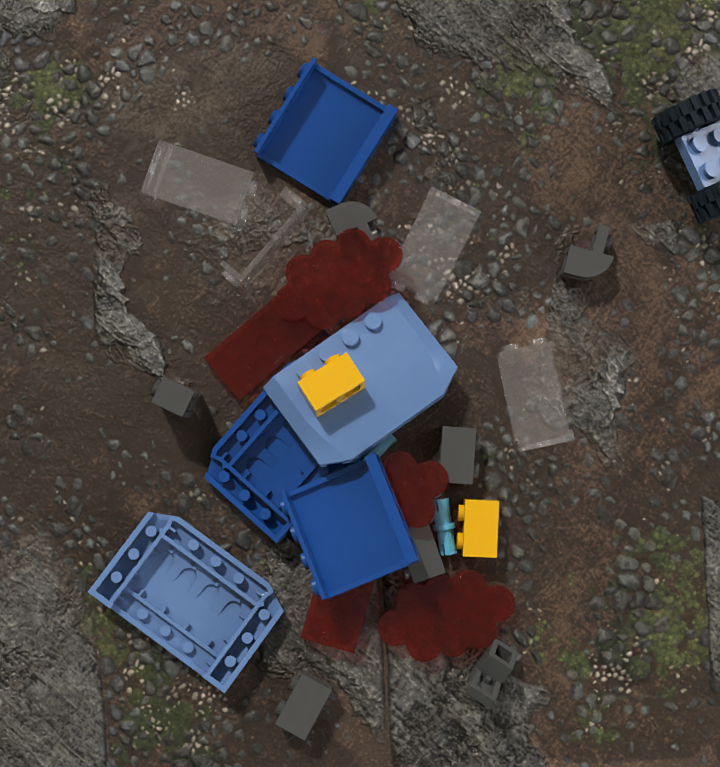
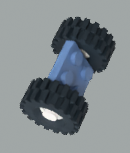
[651,88,720,224]

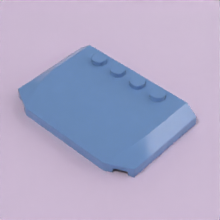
[263,293,458,468]
[88,512,284,693]

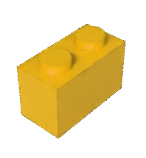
[297,352,365,417]
[456,498,499,558]

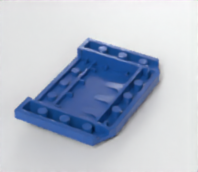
[205,360,350,543]

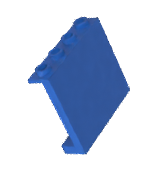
[253,57,398,206]
[280,452,422,600]

